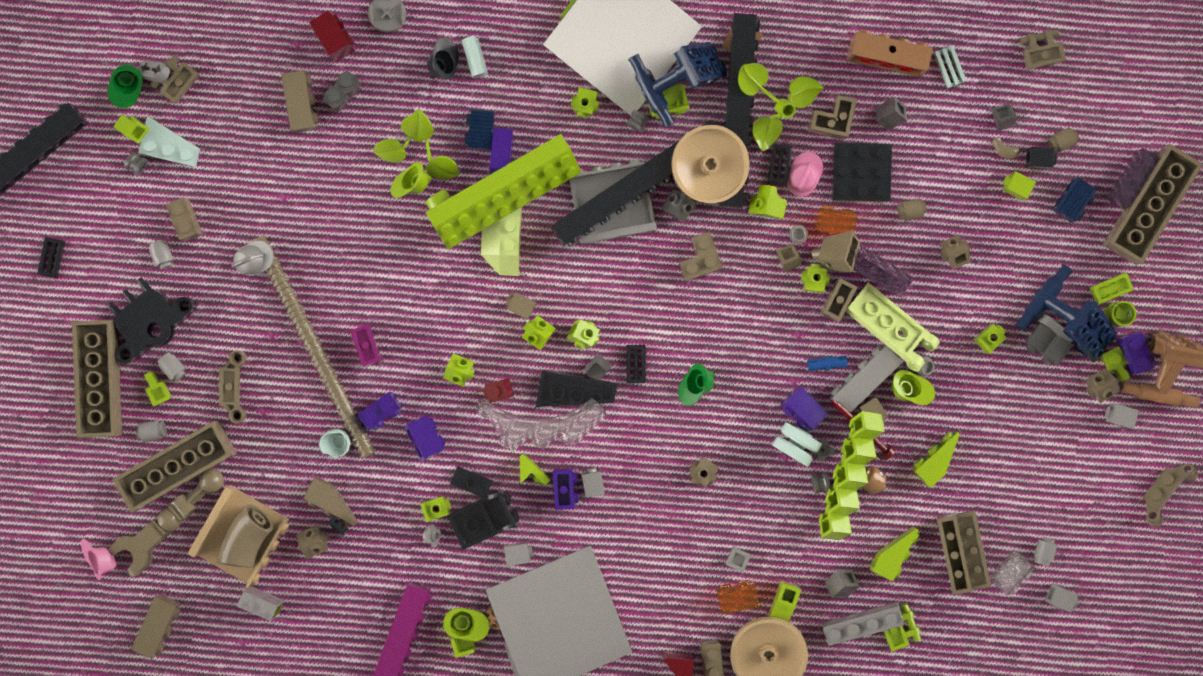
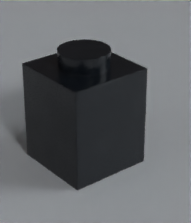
[1025,147,1057,170]

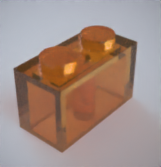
[813,205,858,235]
[716,580,760,615]

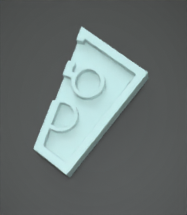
[138,116,200,167]

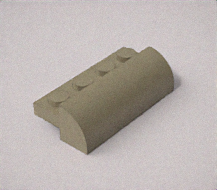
[937,510,991,595]

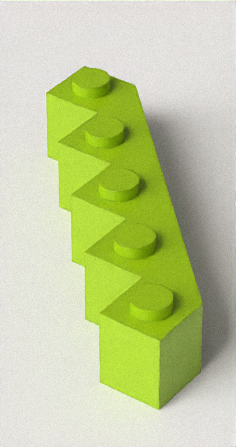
[819,411,885,540]

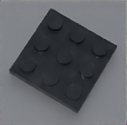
[832,143,892,202]

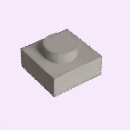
[725,546,751,572]

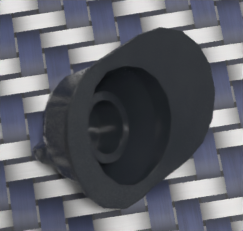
[427,38,459,80]

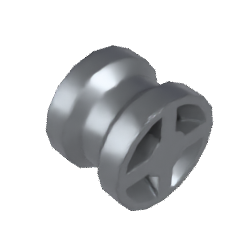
[626,110,650,133]
[124,152,148,176]
[811,472,830,494]

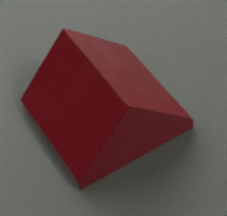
[662,650,694,676]

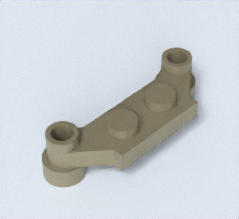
[219,350,247,424]
[1143,464,1198,528]

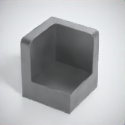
[876,96,907,130]
[583,353,612,380]
[825,569,859,599]

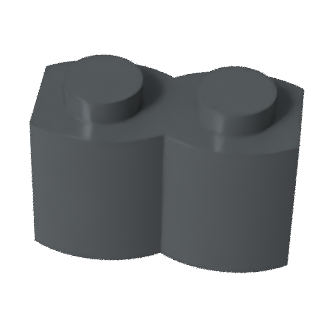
[323,70,362,112]
[1024,324,1072,366]

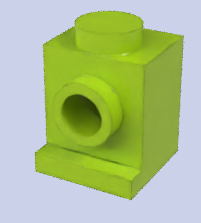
[113,114,150,144]
[973,324,1006,354]
[420,495,452,523]

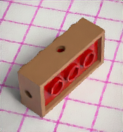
[846,30,933,77]

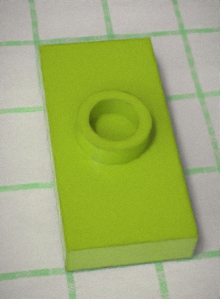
[1089,272,1134,305]

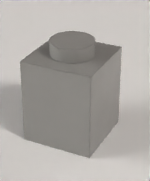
[1105,403,1139,429]
[582,468,605,498]
[504,541,534,566]
[1045,583,1079,613]

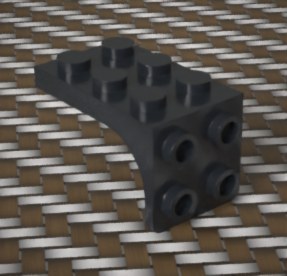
[447,489,520,550]

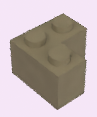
[808,95,857,140]
[679,232,723,282]

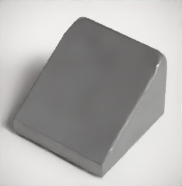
[991,103,1017,131]

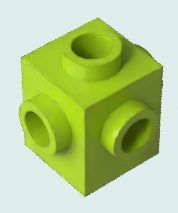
[571,87,600,119]
[801,264,830,293]
[522,315,556,351]
[566,319,600,350]
[443,353,475,387]

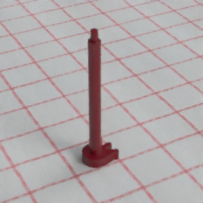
[831,399,896,460]

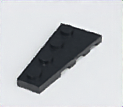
[535,369,618,408]

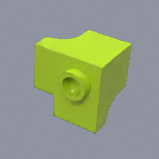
[748,185,787,219]

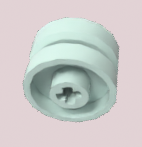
[772,422,822,467]

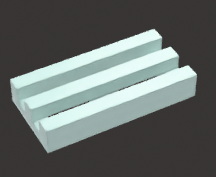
[934,45,966,89]

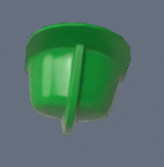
[108,64,143,108]
[678,363,715,406]

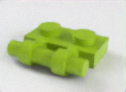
[883,603,921,652]

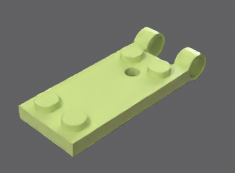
[845,282,940,371]

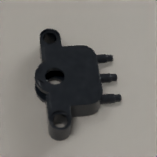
[108,277,197,363]

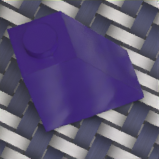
[489,128,513,175]

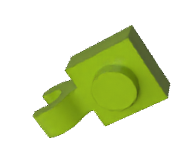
[1101,346,1130,382]
[144,371,172,407]

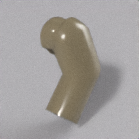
[992,137,1019,159]

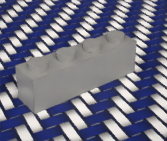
[829,345,902,413]
[823,602,904,646]

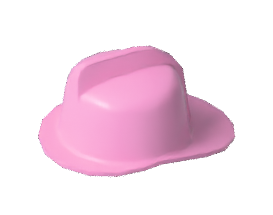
[787,152,823,197]
[81,539,116,580]

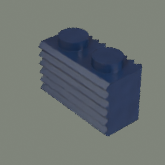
[465,109,495,151]
[1052,177,1097,223]

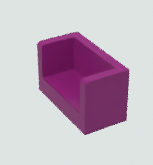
[350,324,384,367]

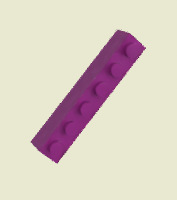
[373,582,432,676]

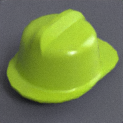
[391,162,432,198]
[891,370,935,405]
[443,608,489,641]

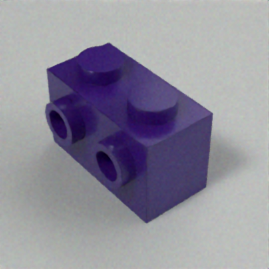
[1116,331,1155,375]
[780,387,828,432]
[357,392,403,431]
[404,415,445,462]
[553,468,579,510]

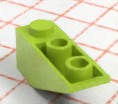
[912,431,960,488]
[869,527,919,582]
[768,580,801,622]

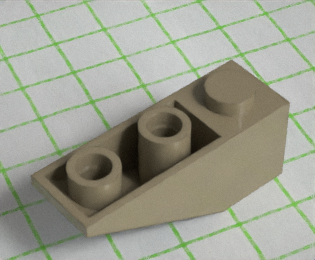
[304,477,358,526]

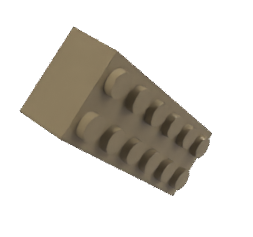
[1103,144,1203,265]
[72,320,122,438]
[112,421,237,513]

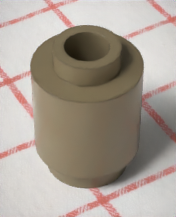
[1048,127,1079,153]
[897,199,927,221]

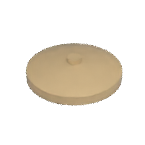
[671,125,749,203]
[730,617,808,676]

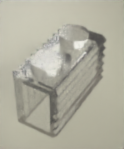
[989,550,1035,596]

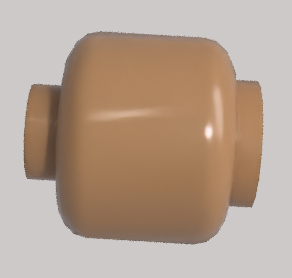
[861,466,886,495]

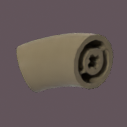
[217,504,273,568]

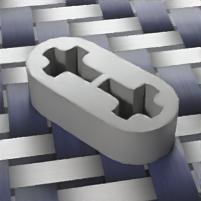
[138,60,170,82]

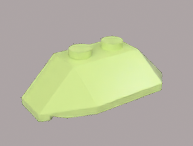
[481,207,522,276]

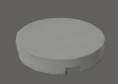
[368,0,407,33]

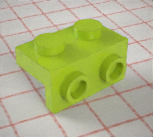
[648,83,690,119]

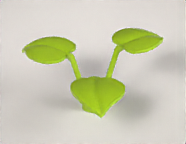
[738,63,824,151]
[373,108,460,179]

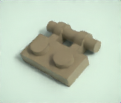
[1020,30,1066,70]
[151,55,200,104]

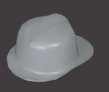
[231,241,274,276]

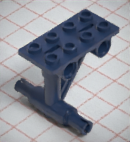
[628,42,727,128]
[1015,264,1117,363]

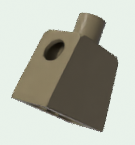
[812,231,860,272]

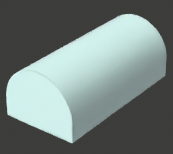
[462,36,488,78]

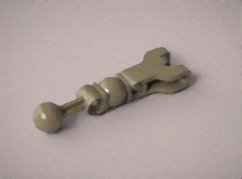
[108,469,224,578]

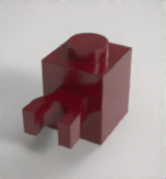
[475,378,514,403]

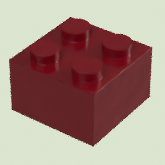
[309,10,355,63]

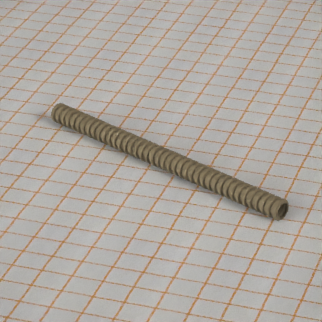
[251,235,376,458]

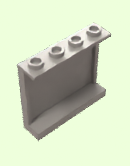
[569,159,657,245]

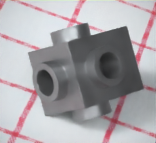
[662,189,697,222]

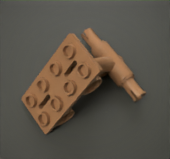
[1119,330,1203,409]

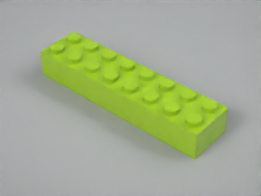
[426,134,581,249]

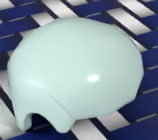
[319,429,351,458]

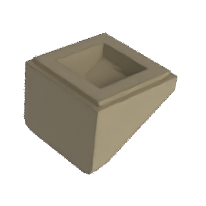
[776,244,802,272]

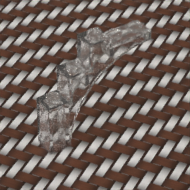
[477,397,606,452]

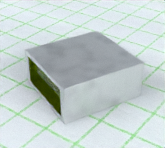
[237,586,285,621]

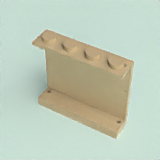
[188,485,289,588]

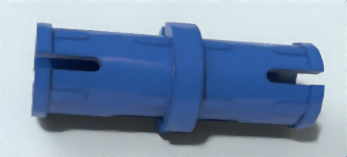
[807,355,848,371]

